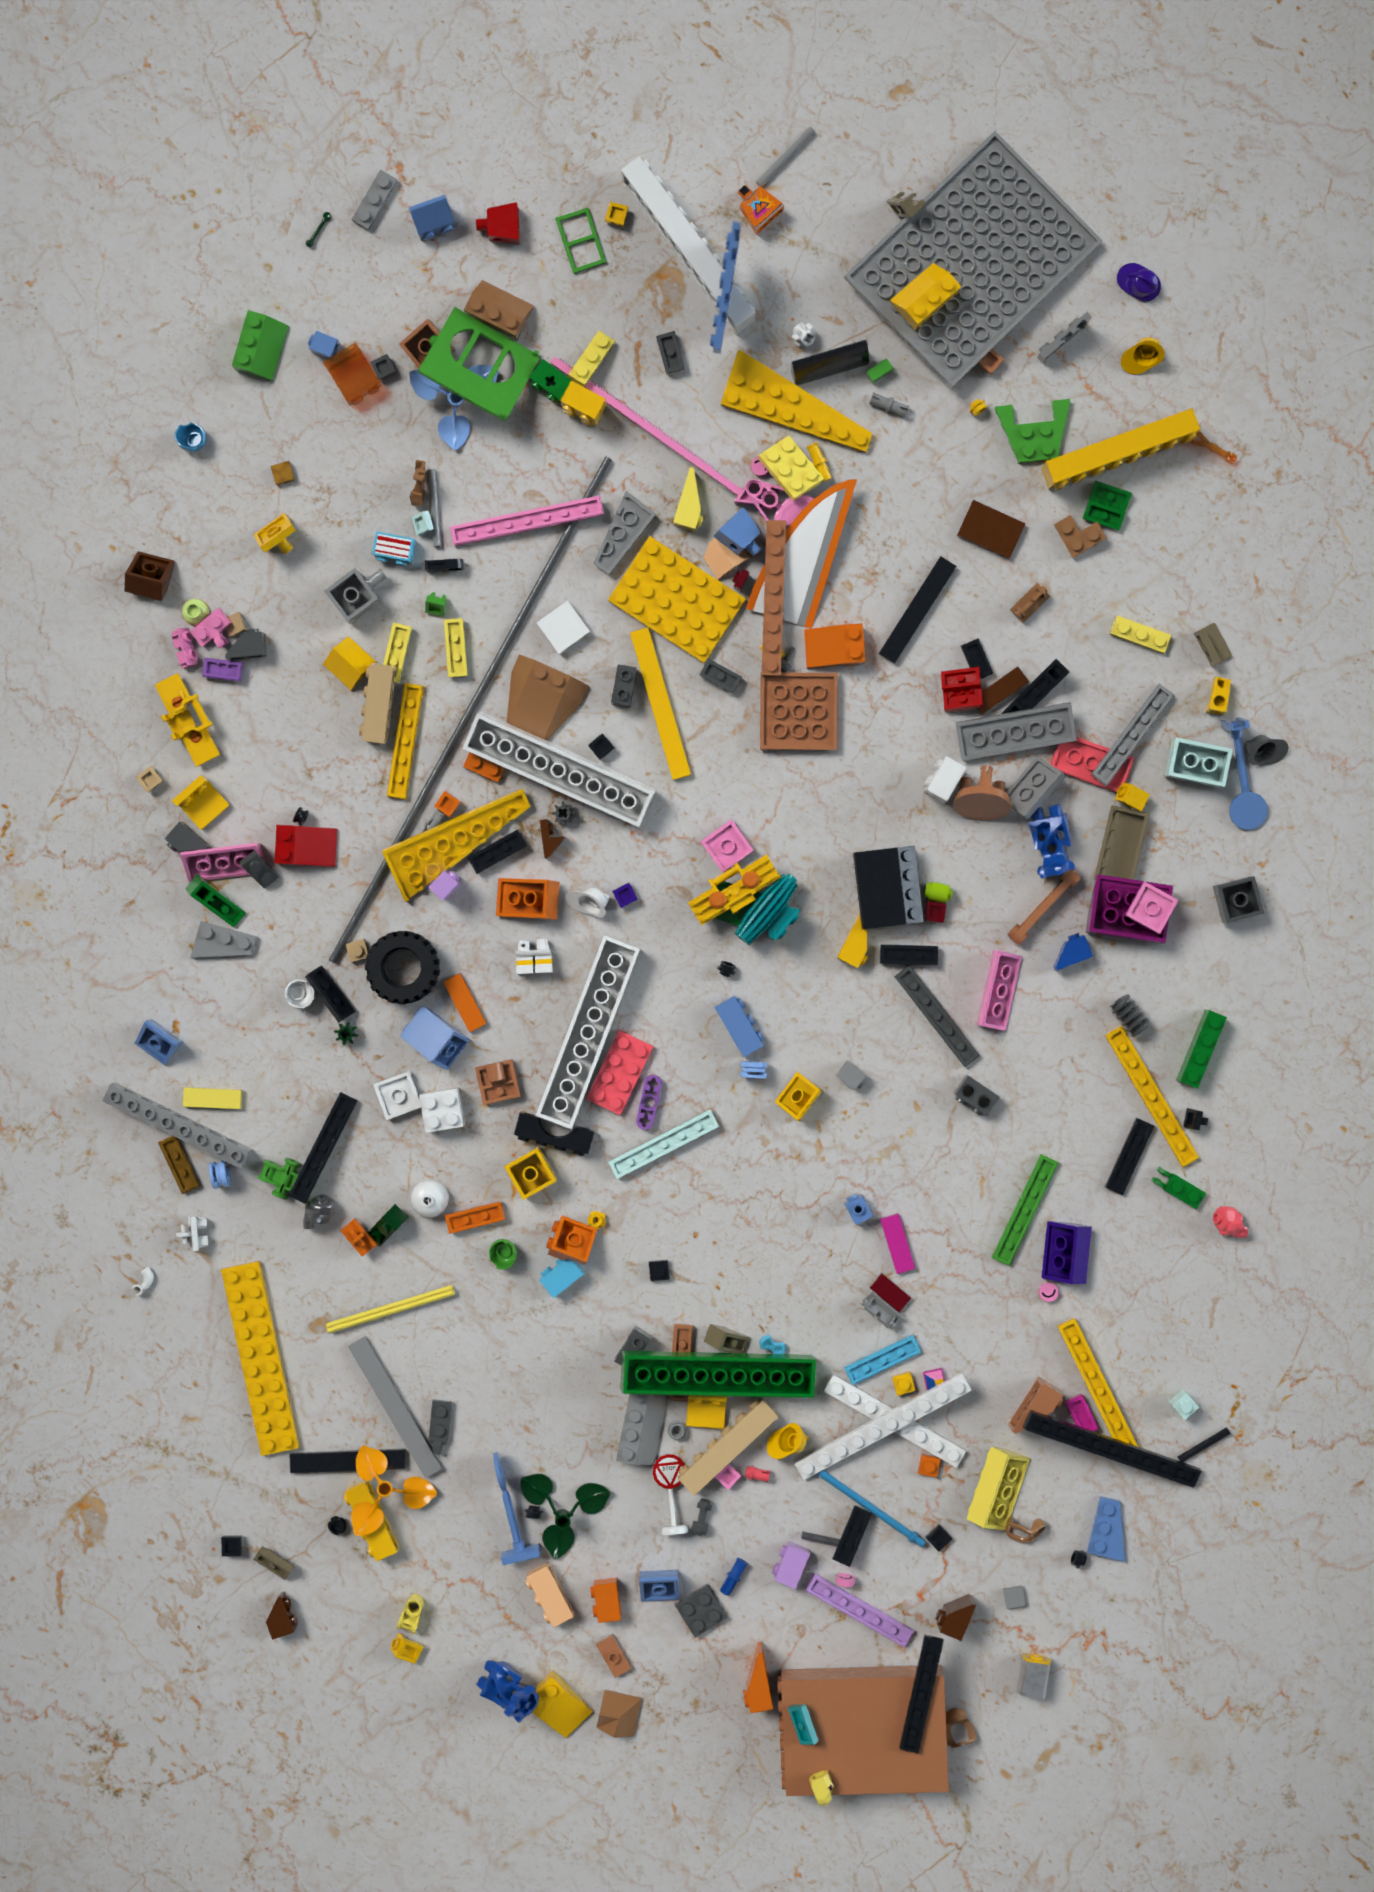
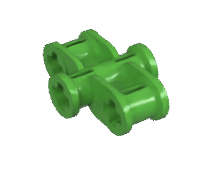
[257,1158,301,1200]

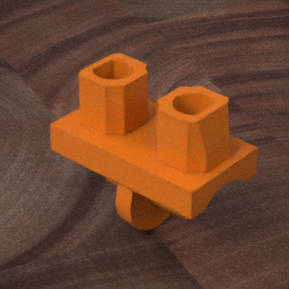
[340,1218,377,1257]

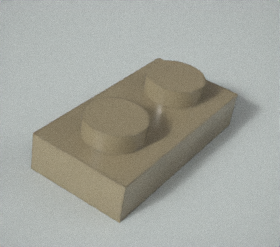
[253,1546,294,1580]

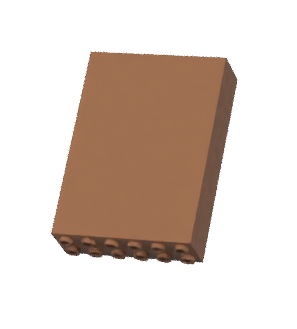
[777,1665,949,1796]

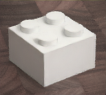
[923,756,966,803]
[419,1087,466,1133]

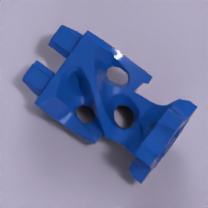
[1028,804,1075,878]
[477,1660,539,1723]

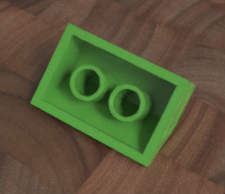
[232,310,288,381]

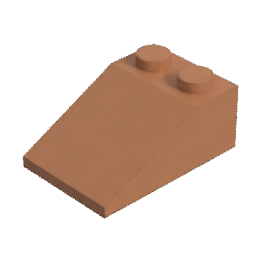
[1008,1376,1063,1434]

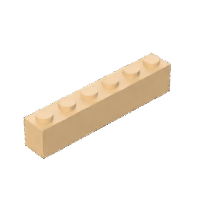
[678,1398,778,1496]

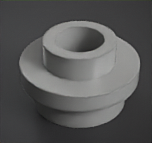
[667,1420,687,1440]

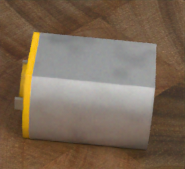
[1017,1653,1051,1699]

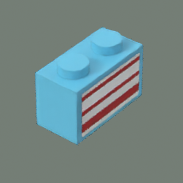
[372,531,416,566]

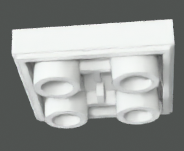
[537,600,590,654]

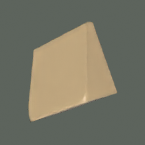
[226,612,247,638]

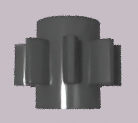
[551,801,576,826]

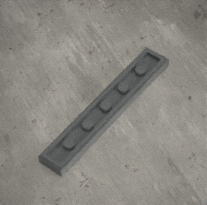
[894,965,980,1067]

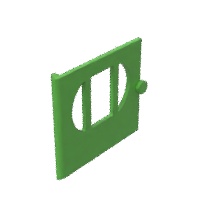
[418,307,541,421]

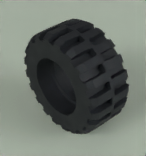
[365,931,440,1004]

